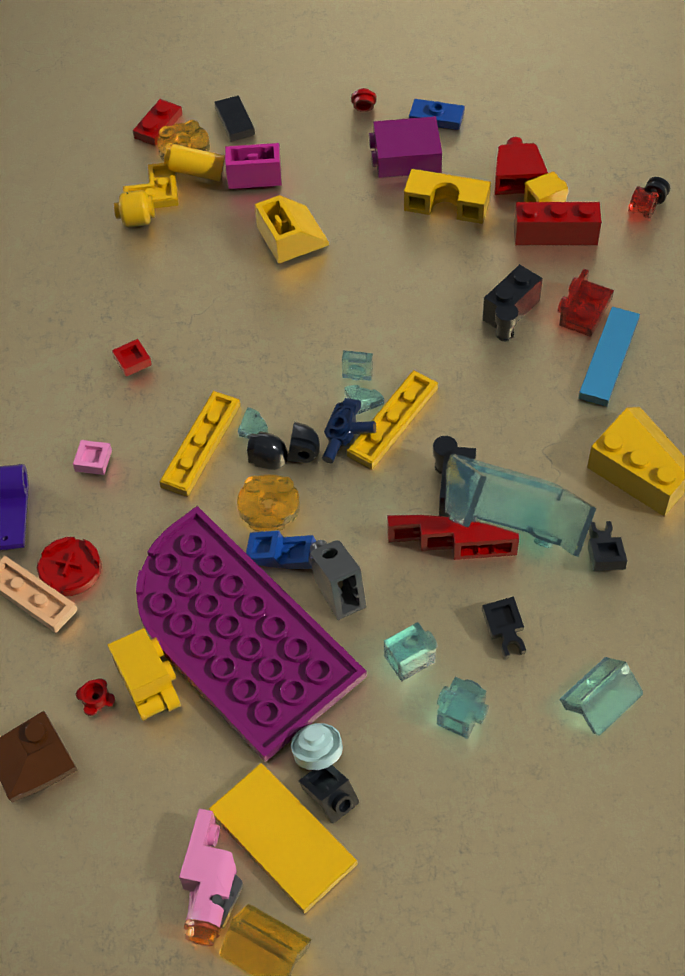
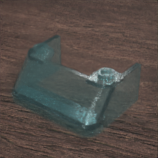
[445,454,596,557]

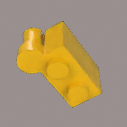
[107,628,181,721]

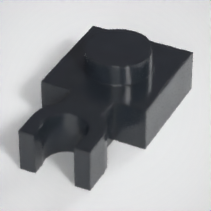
[588,521,628,571]
[482,596,526,660]

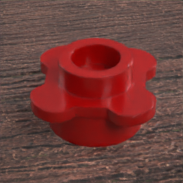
[76,678,115,716]

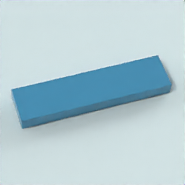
[578,307,640,407]

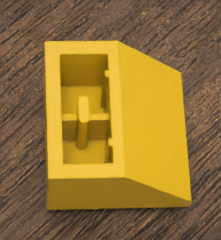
[254,195,329,264]

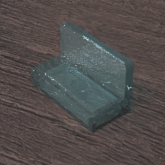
[560,657,643,735]

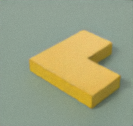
[123,163,179,209]

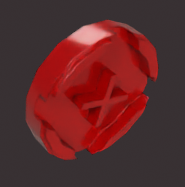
[37,537,102,596]

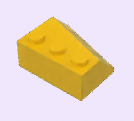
[587,407,685,517]

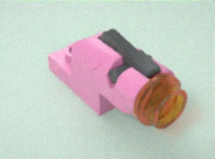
[179,809,243,946]

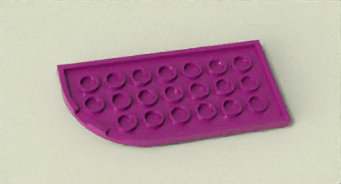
[136,506,367,762]

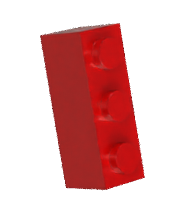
[514,202,602,245]

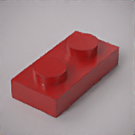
[132,99,183,146]

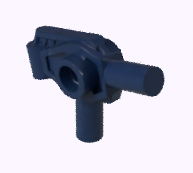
[322,398,376,464]

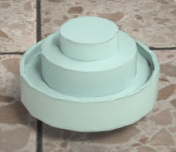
[291,723,343,770]

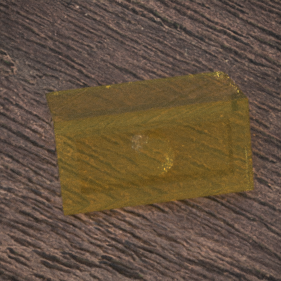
[219,904,311,976]

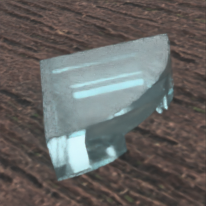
[345,385,384,415]
[238,407,268,439]

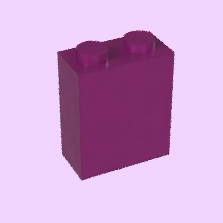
[369,116,442,178]

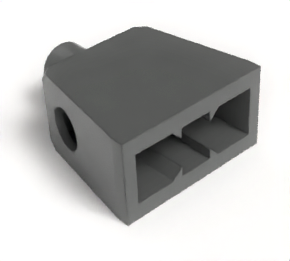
[310,540,366,620]

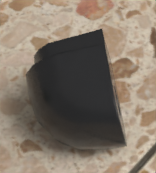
[287,421,320,463]
[247,431,288,470]

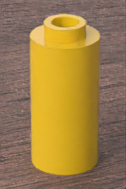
[164,144,225,182]

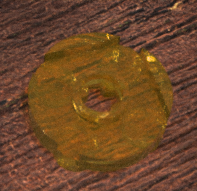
[157,120,210,161]
[237,474,300,532]

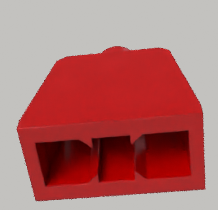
[494,137,548,195]

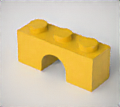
[404,169,491,224]

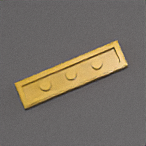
[347,370,438,470]
[159,391,241,497]

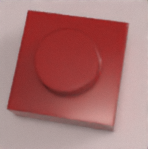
[112,339,152,377]

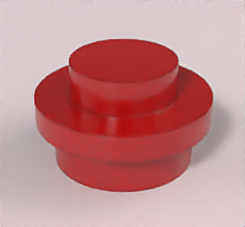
[351,88,377,112]

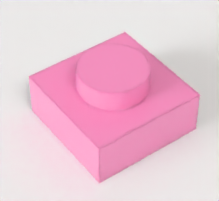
[73,440,112,475]

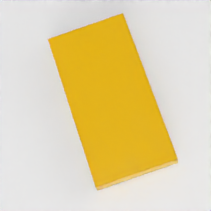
[209,763,358,914]

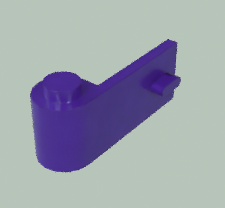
[0,464,29,550]

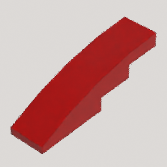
[387,515,519,560]

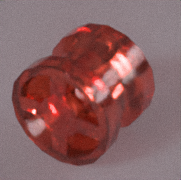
[628,186,660,219]

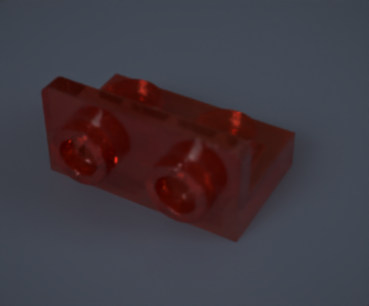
[557,269,614,337]

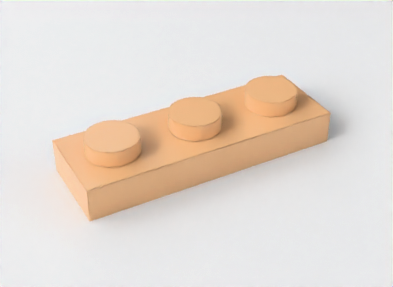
[0,555,78,633]

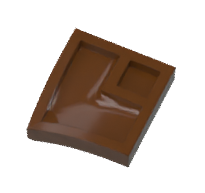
[0,711,78,803]

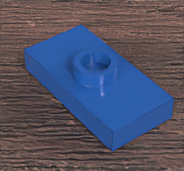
[409,99,465,130]

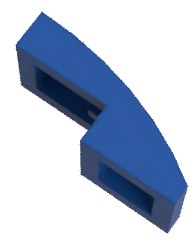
[246,530,316,569]

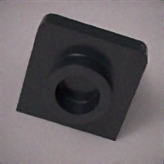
[299,765,359,823]

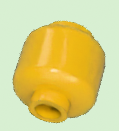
[114,190,155,228]

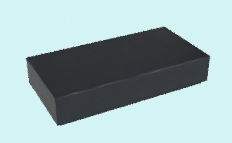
[214,95,255,141]

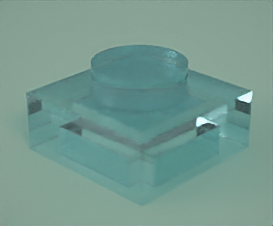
[342,350,373,381]

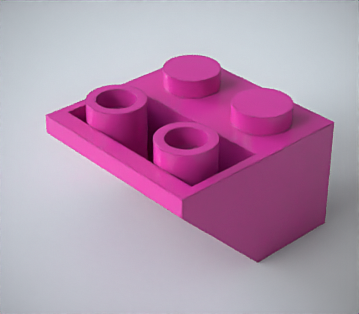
[225,143,282,189]

